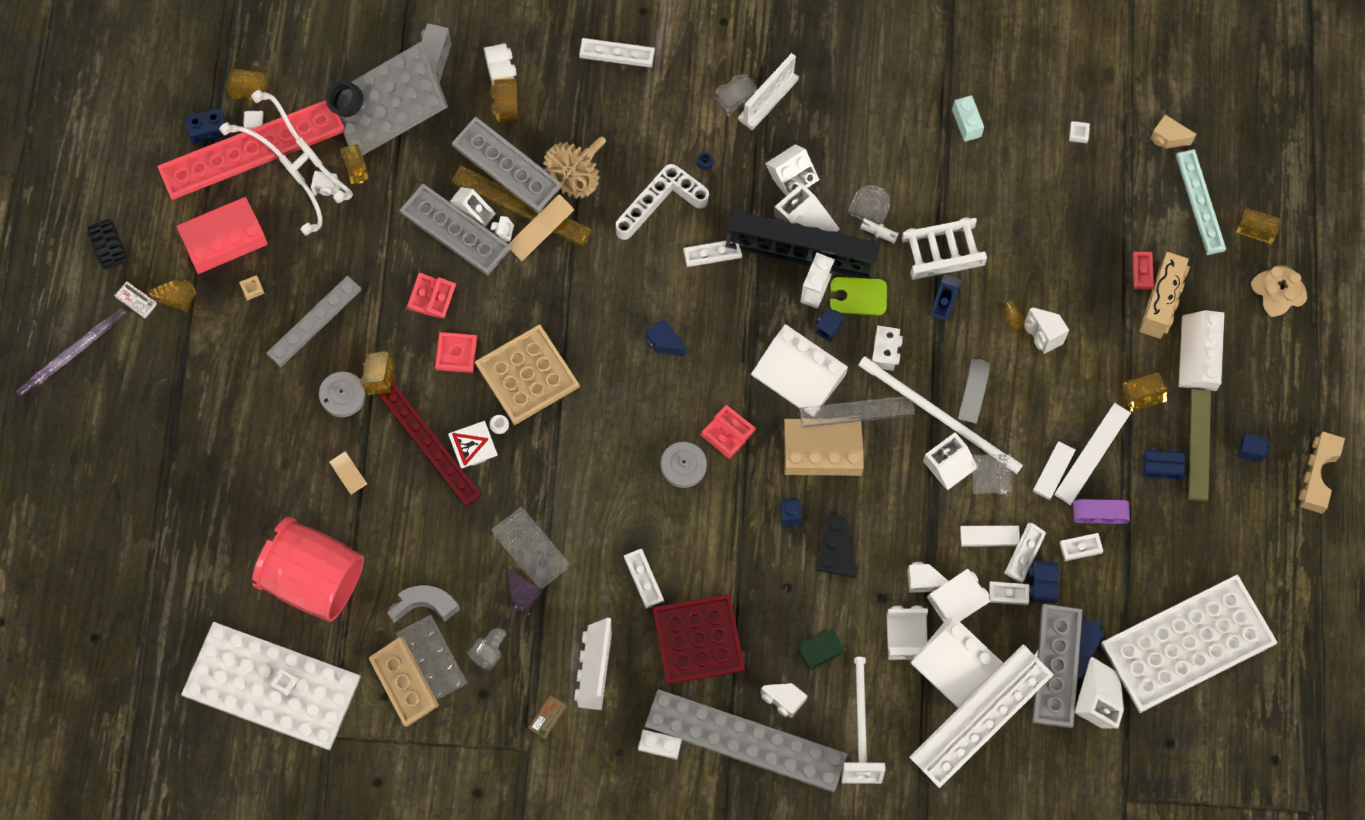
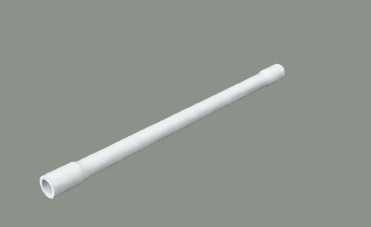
[858,356,1023,474]

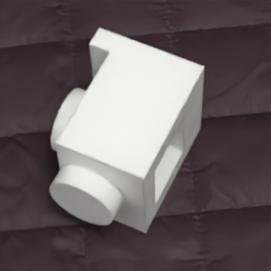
[311,171,340,196]

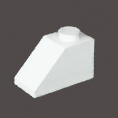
[450,187,496,227]
[907,562,948,593]

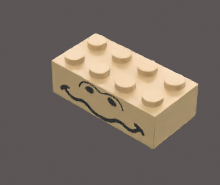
[1139,252,1190,339]

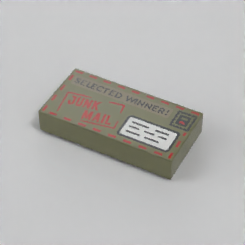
[528,695,567,740]

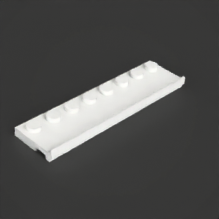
[910,644,1054,788]

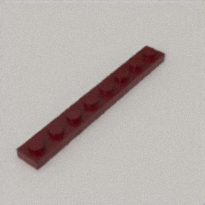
[374,378,481,507]

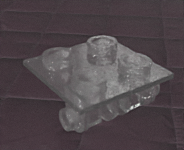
[972,454,1012,494]

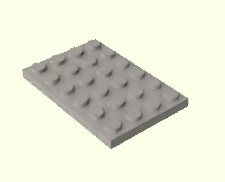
[337,42,448,159]

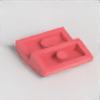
[406,272,456,318]
[700,405,756,459]

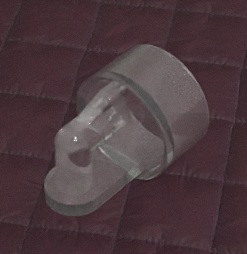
[467,628,506,670]

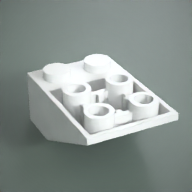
[774,183,840,232]
[1074,657,1124,728]

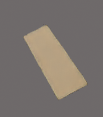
[509,194,574,261]

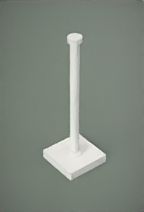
[841,657,885,783]

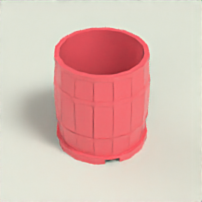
[252,517,364,622]

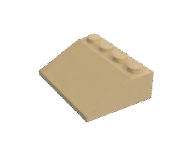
[784,419,863,476]

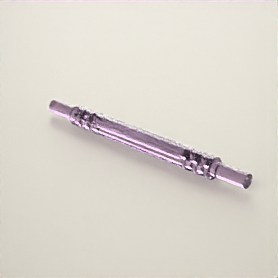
[16,307,126,397]

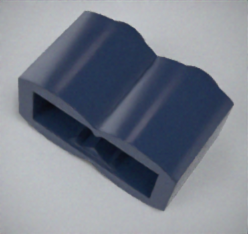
[1029,561,1059,604]

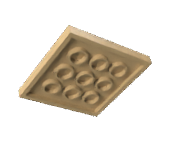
[475,324,580,425]

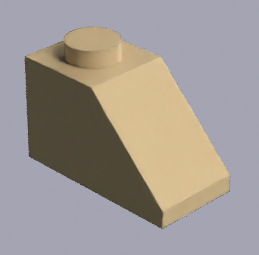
[1150,115,1196,149]

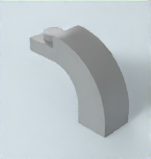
[958,359,990,423]
[387,585,460,623]

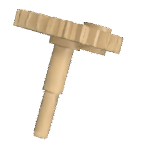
[543,137,606,199]

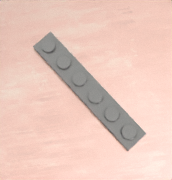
[266,276,361,368]

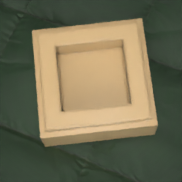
[239,275,264,300]

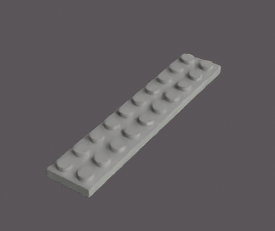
[645,689,847,793]

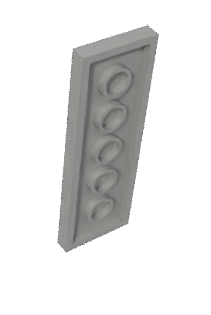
[452,116,562,214]
[399,184,511,276]
[1032,604,1083,728]

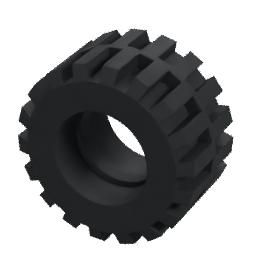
[87,218,128,270]

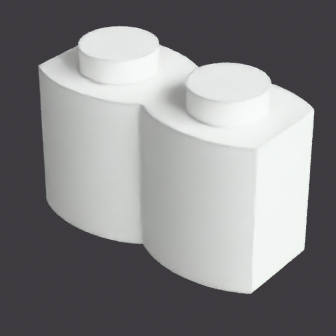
[484,43,517,86]

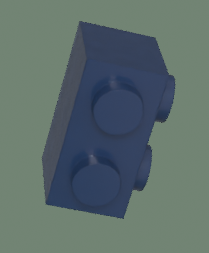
[185,108,229,144]

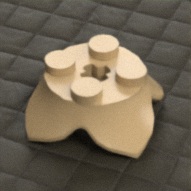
[1251,265,1307,317]

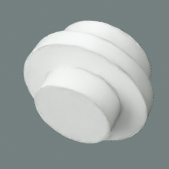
[490,415,509,434]

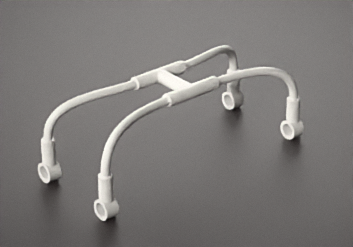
[219,90,353,236]

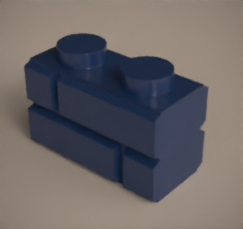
[1142,448,1185,480]

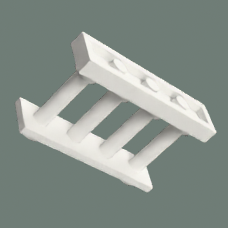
[901,217,987,280]

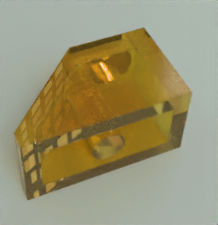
[149,279,196,312]

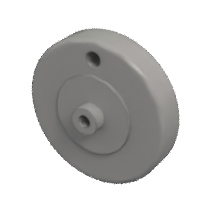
[319,371,366,417]
[660,441,707,488]

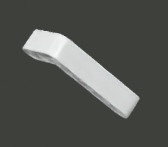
[616,164,709,240]

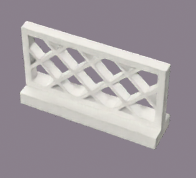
[738,53,799,130]

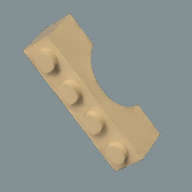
[1299,432,1345,514]

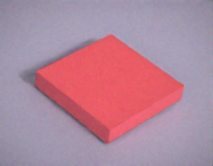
[435,332,477,373]

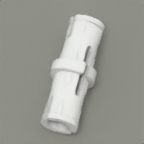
[860,218,899,244]

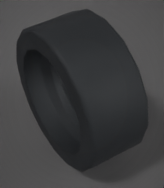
[326,80,363,118]

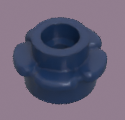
[696,152,714,170]

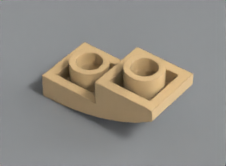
[330,451,367,495]

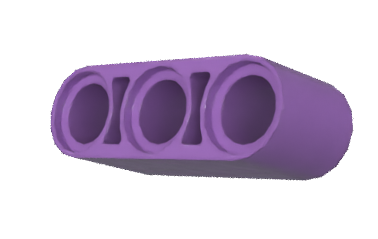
[1073,499,1130,524]

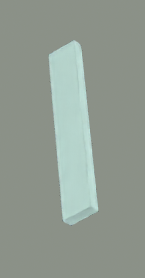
[1176,149,1226,255]

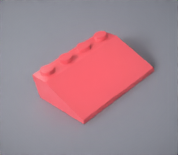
[176,197,268,274]

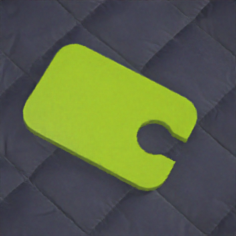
[830,277,887,315]

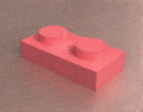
[1132,252,1154,290]

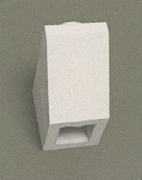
[761,683,807,718]

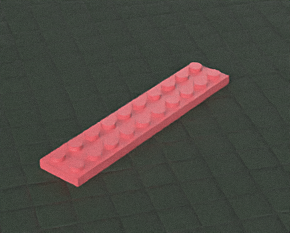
[157,100,345,200]

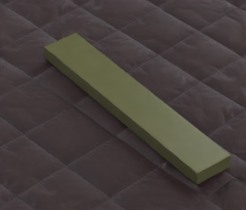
[1188,389,1211,501]

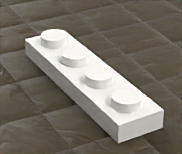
[580,38,655,67]

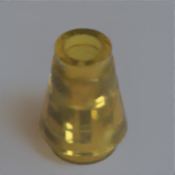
[1004,301,1025,330]

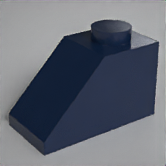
[930,274,962,321]
[645,319,686,356]

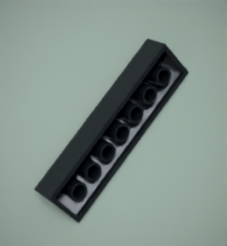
[726,210,880,279]

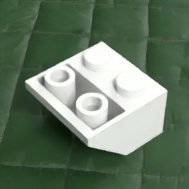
[765,144,819,196]
[1024,308,1069,354]
[923,432,977,491]

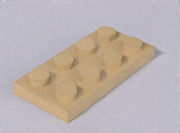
[369,637,439,727]

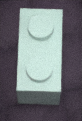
[952,95,984,142]

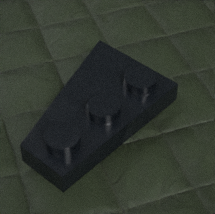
[817,514,856,579]

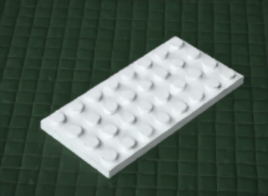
[1101,575,1278,713]
[181,622,361,751]

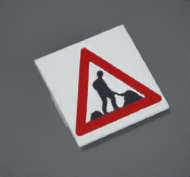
[448,421,498,468]

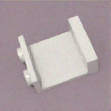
[800,253,835,309]
[927,569,990,622]
[887,606,928,660]

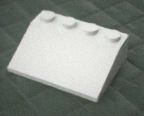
[751,324,848,418]
[910,617,1003,708]
[574,618,612,710]

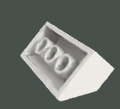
[1178,310,1224,391]

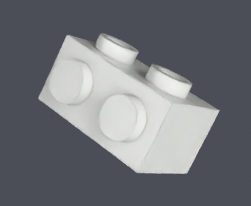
[872,326,903,371]

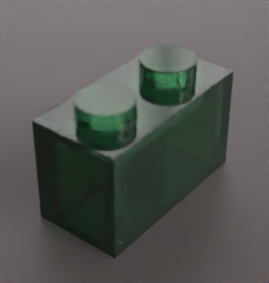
[797,629,845,672]

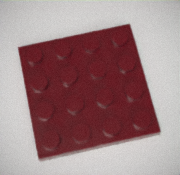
[653,594,745,685]

